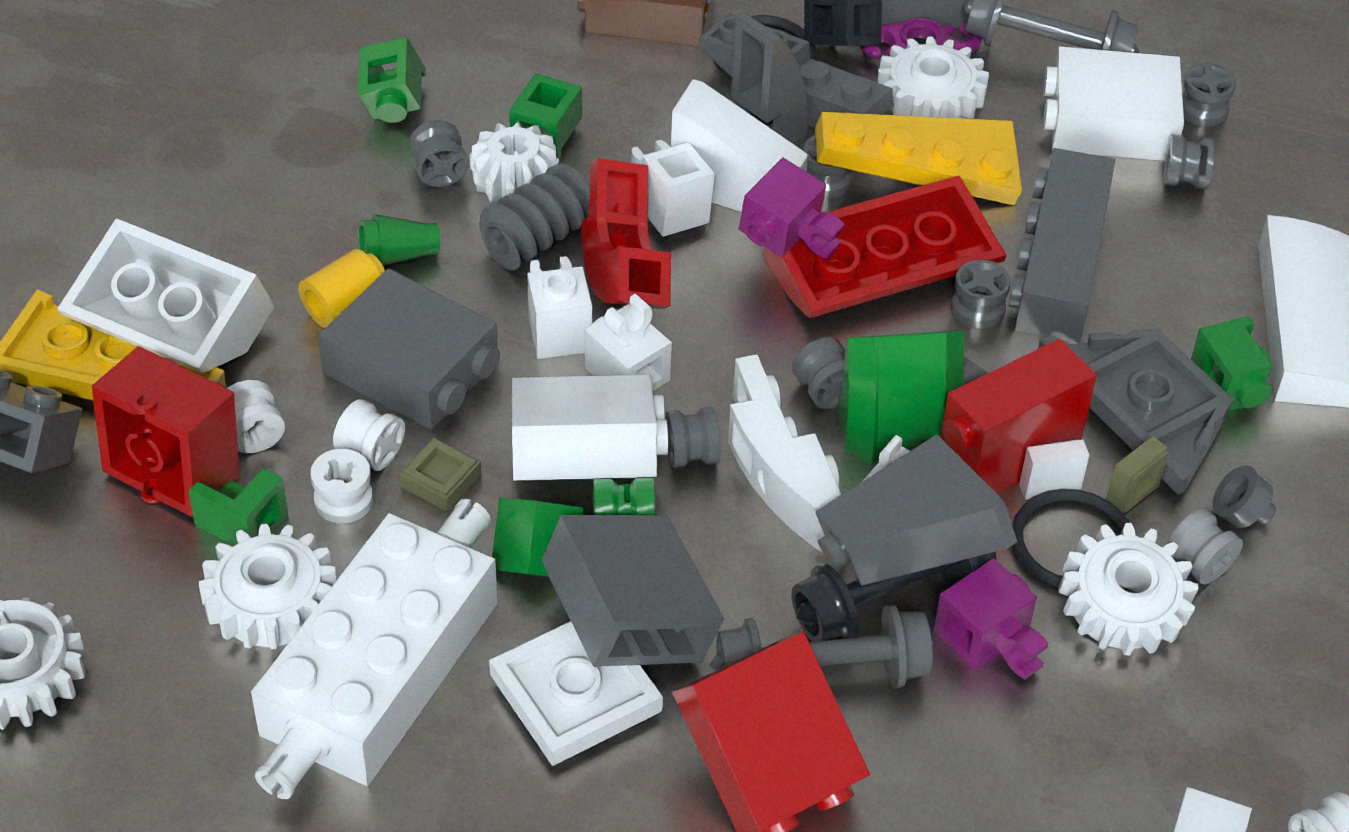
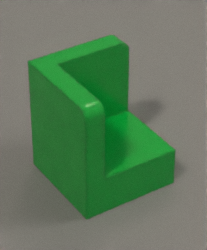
[188,468,288,546]
[492,497,583,577]

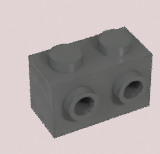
[0,370,82,473]

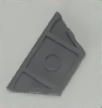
[1038,329,1233,495]

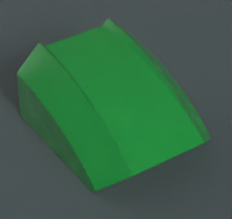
[838,330,964,465]

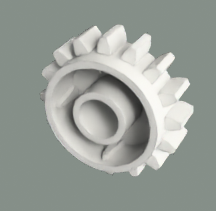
[877,37,989,119]
[1059,523,1198,655]
[199,524,337,649]
[0,597,86,730]

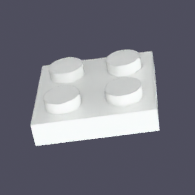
[489,621,663,766]

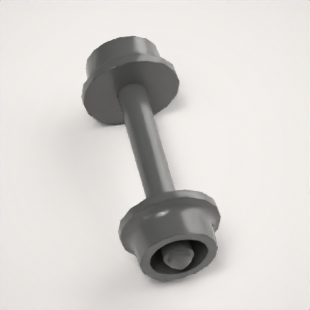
[962,0,1140,53]
[709,604,937,689]

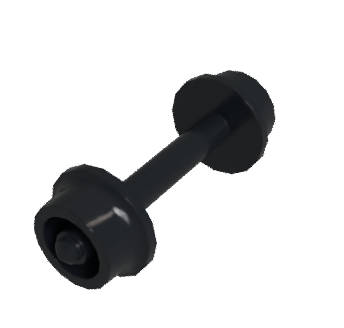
[791,552,997,642]

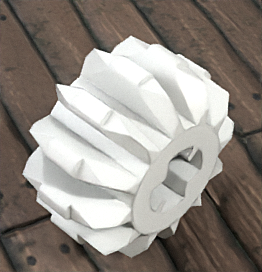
[470,121,559,203]

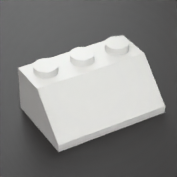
[57,218,275,374]

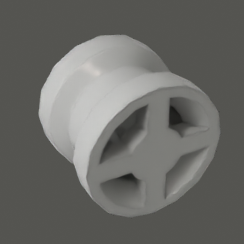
[1166,508,1243,585]

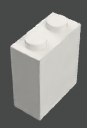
[1043,46,1184,161]
[512,375,668,481]

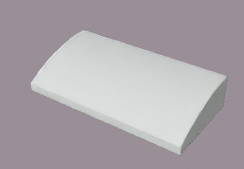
[1258,215,1349,408]

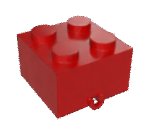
[92,346,240,517]

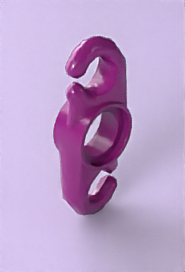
[861,18,982,59]

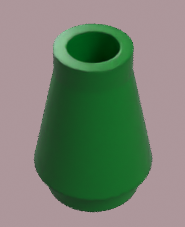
[358,214,440,266]

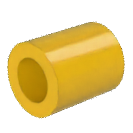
[298,249,385,328]

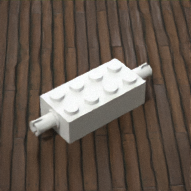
[251,499,497,799]

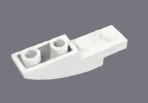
[728,354,842,553]

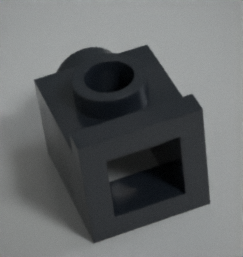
[804,0,882,46]

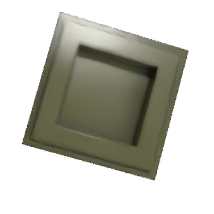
[1106,436,1169,513]
[399,437,482,512]

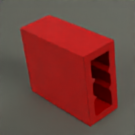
[941,338,1097,494]
[672,631,871,832]

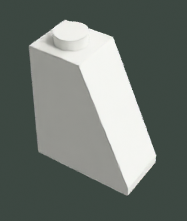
[671,79,808,212]

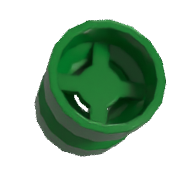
[593,477,655,515]

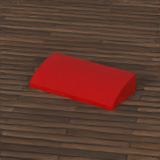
[762,175,1007,318]

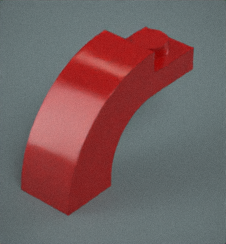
[582,158,671,309]

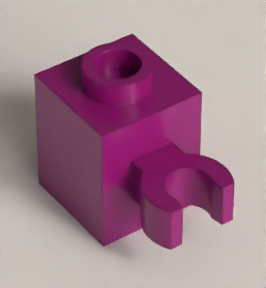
[738,157,844,259]
[933,558,1048,679]

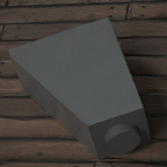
[815,435,1017,586]

